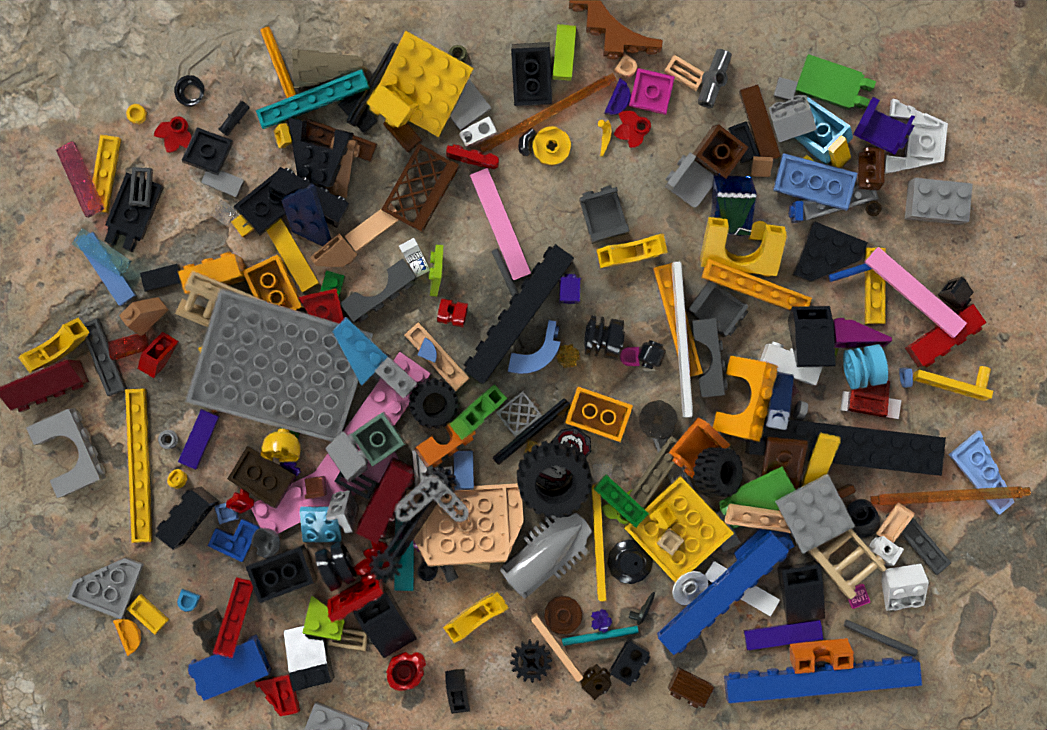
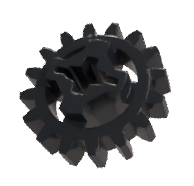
[510,639,552,683]

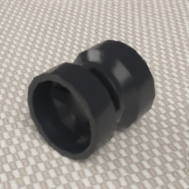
[418,561,438,581]

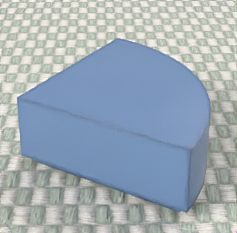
[418,338,437,363]

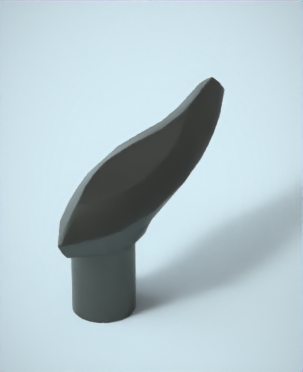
[628,592,655,625]

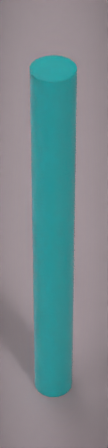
[562,626,639,646]

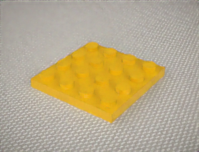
[380,31,474,137]
[624,476,734,582]

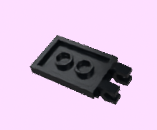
[104,172,164,253]

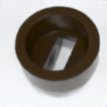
[865,201,882,216]

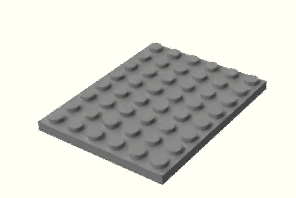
[186,288,373,441]

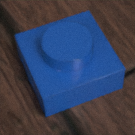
[789,201,803,223]

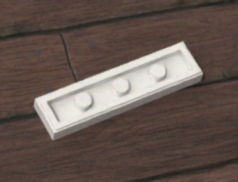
[704,560,780,617]

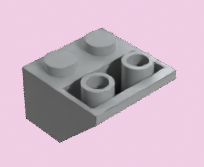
[769,95,817,142]
[325,431,368,483]

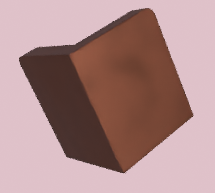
[304,476,327,499]

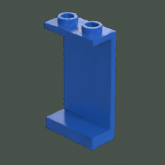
[188,634,271,701]

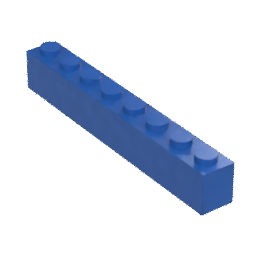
[657,530,789,655]

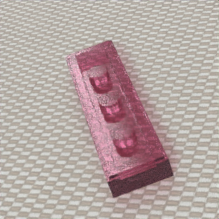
[56,141,104,218]

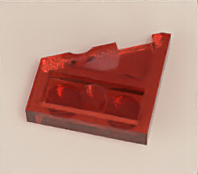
[847,381,890,418]

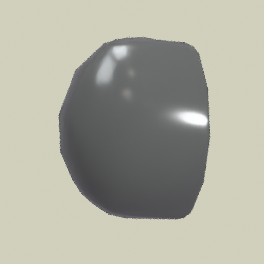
[251,527,281,558]

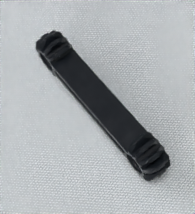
[369,467,457,583]

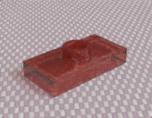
[108,332,149,361]

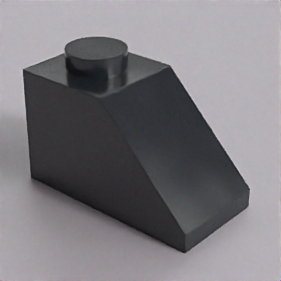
[938,277,974,309]

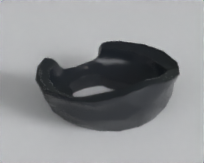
[174,75,204,106]

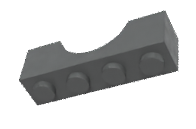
[340,258,417,323]
[691,317,728,398]

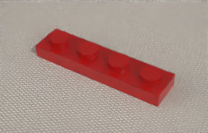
[213,577,253,659]

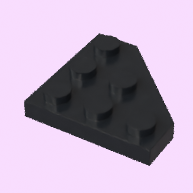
[793,221,868,282]

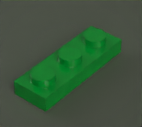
[593,474,649,527]

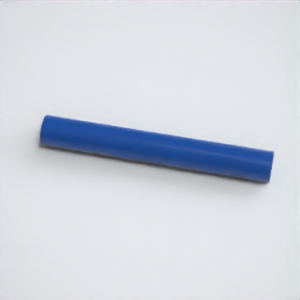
[828,263,872,282]

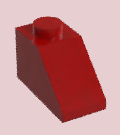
[137,332,179,378]

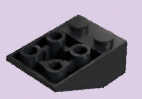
[787,306,836,367]
[777,561,825,625]
[353,589,417,658]

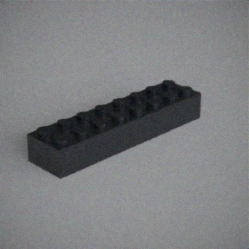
[464,244,575,385]

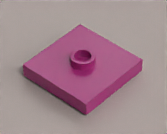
[629,68,675,115]

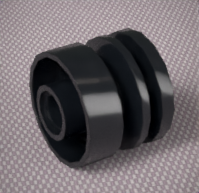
[584,315,625,360]

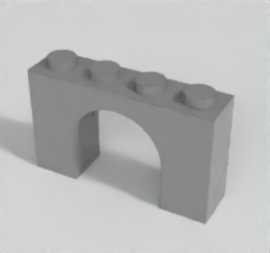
[26,408,106,498]

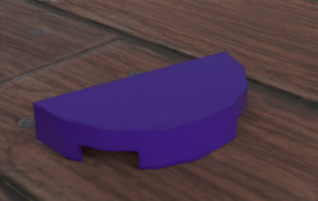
[604,78,631,115]

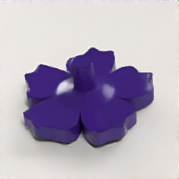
[279,462,301,480]
[591,609,612,633]

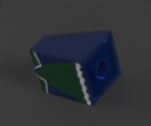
[711,175,757,236]

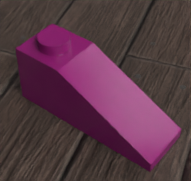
[833,318,892,348]

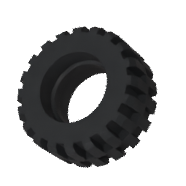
[517,440,592,518]

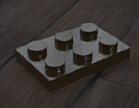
[227,446,297,509]

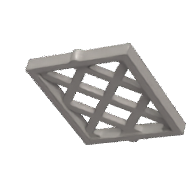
[496,391,542,437]

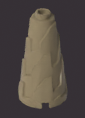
[292,48,367,88]

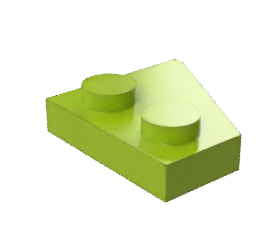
[429,244,444,297]
[302,596,345,641]

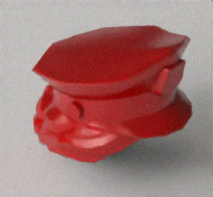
[386,652,426,691]

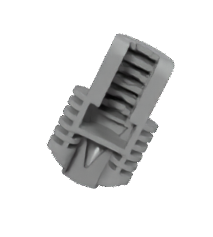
[500,513,592,599]

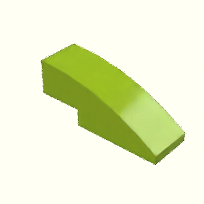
[553,24,576,81]

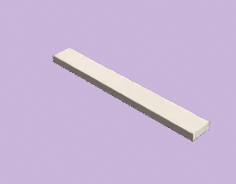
[671,261,693,417]

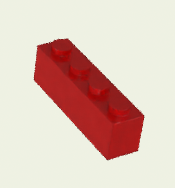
[905,304,987,367]

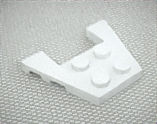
[884,99,948,174]

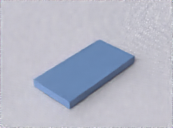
[773,153,858,211]

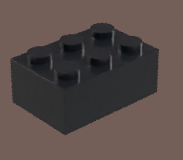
[154,487,219,550]
[246,544,317,603]

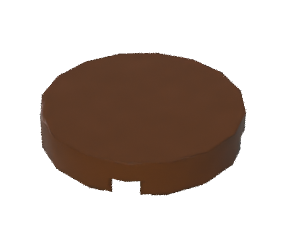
[544,595,582,635]

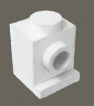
[869,536,904,566]

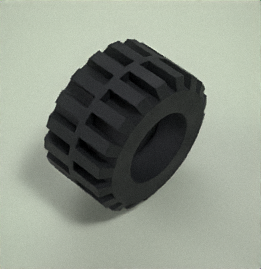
[409,378,459,429]
[693,447,743,497]

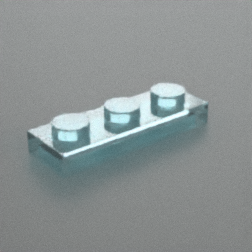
[72,228,132,276]

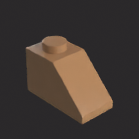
[310,233,358,267]
[119,297,169,336]

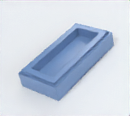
[454,451,474,490]

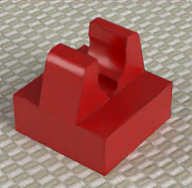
[226,488,254,514]

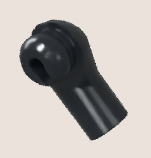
[518,128,537,157]

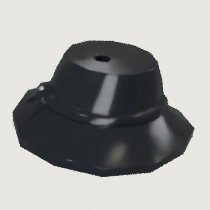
[607,539,653,584]

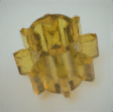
[556,344,580,368]

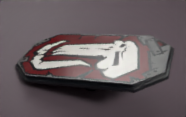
[536,427,591,490]

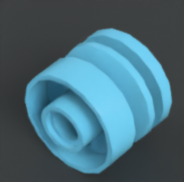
[843,344,888,389]

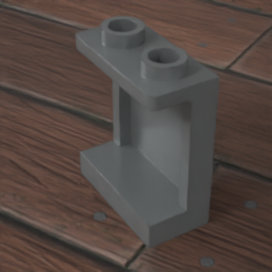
[579,186,629,244]
[687,281,749,337]

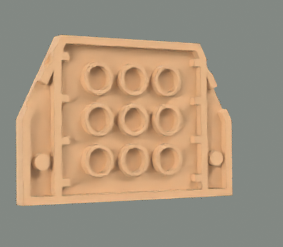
[406,483,524,567]

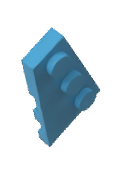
[333,317,388,386]

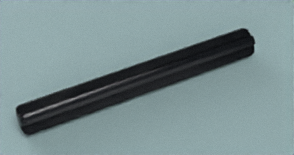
[347,42,398,127]
[493,398,570,465]

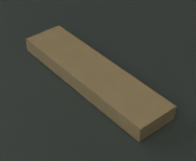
[629,435,678,508]

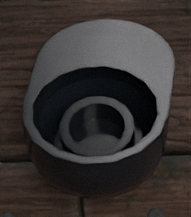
[846,499,880,538]

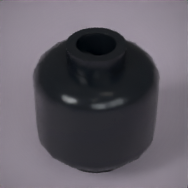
[638,340,666,369]

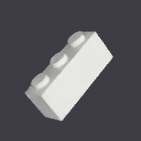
[760,342,822,385]

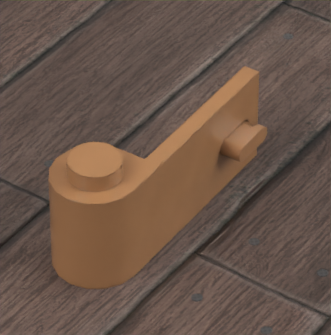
[325,137,360,198]

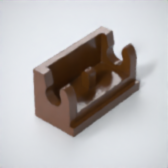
[858,147,885,191]

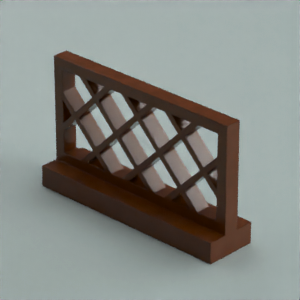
[381,144,459,233]

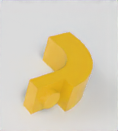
[597,234,668,268]
[19,317,90,373]
[443,592,509,643]

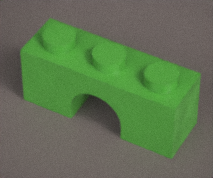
[449,384,507,439]

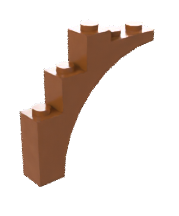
[568,0,663,60]

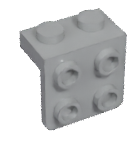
[665,152,717,208]

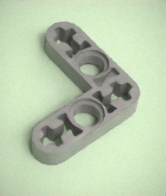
[395,475,469,522]

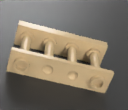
[175,271,264,327]
[807,529,887,599]

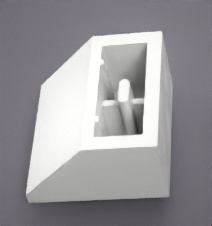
[881,564,929,611]

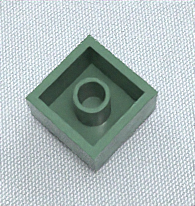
[351,412,407,467]

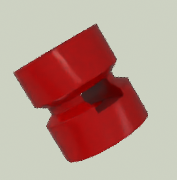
[437,298,468,328]

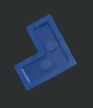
[208,519,260,562]

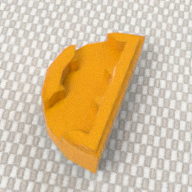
[113,618,141,656]

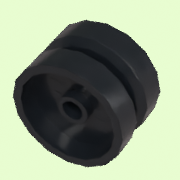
[315,541,358,591]

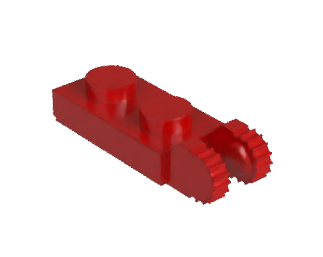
[446,144,499,170]

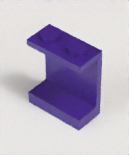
[853,97,915,155]

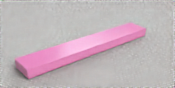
[470,168,531,281]
[865,247,967,338]

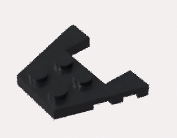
[288,118,354,187]

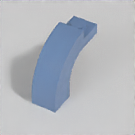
[508,320,560,374]

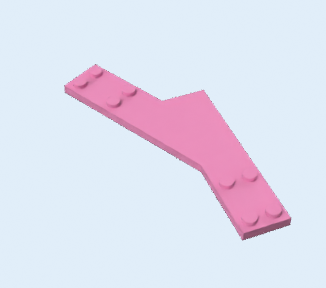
[251,352,431,533]

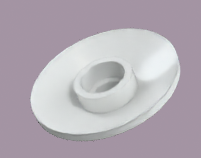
[672,571,708,605]

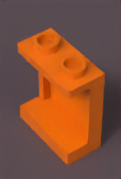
[669,417,730,478]

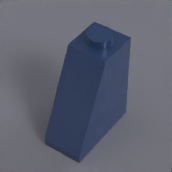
[766,372,794,430]

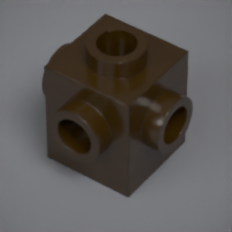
[580,664,612,700]

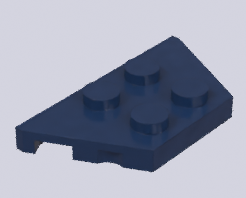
[282,184,332,247]

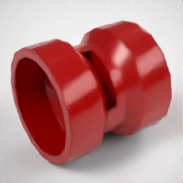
[354,558,377,586]

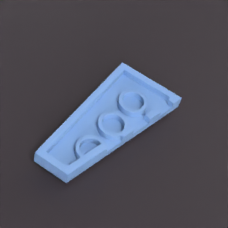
[948,431,1015,515]

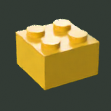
[367,82,419,127]

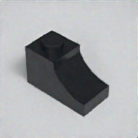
[445,669,470,714]

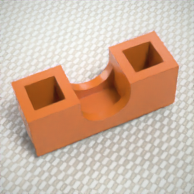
[414,422,476,468]
[790,638,854,674]

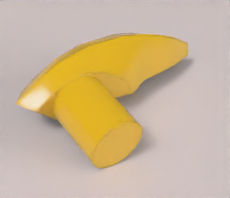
[598,120,612,157]

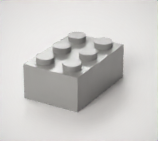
[905,178,973,225]

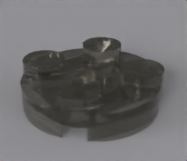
[639,400,677,439]

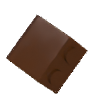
[693,124,749,179]

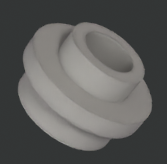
[158,430,178,449]

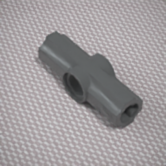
[698,49,732,108]

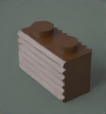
[668,667,714,708]

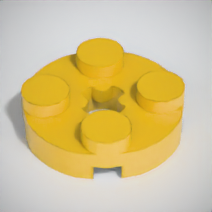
[533,126,571,166]

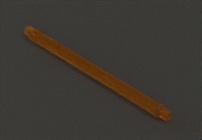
[479,73,616,153]
[870,486,1031,506]

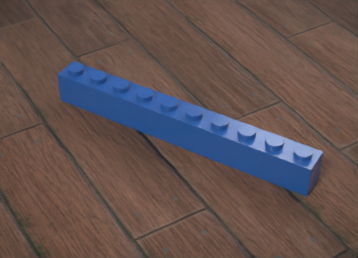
[724,656,922,703]

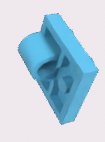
[299,507,342,542]

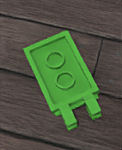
[795,54,876,110]
[719,466,796,529]

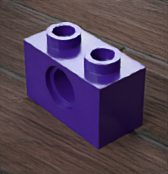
[559,274,581,304]

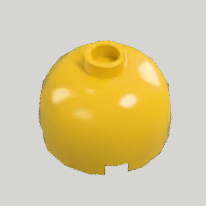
[261,429,301,462]

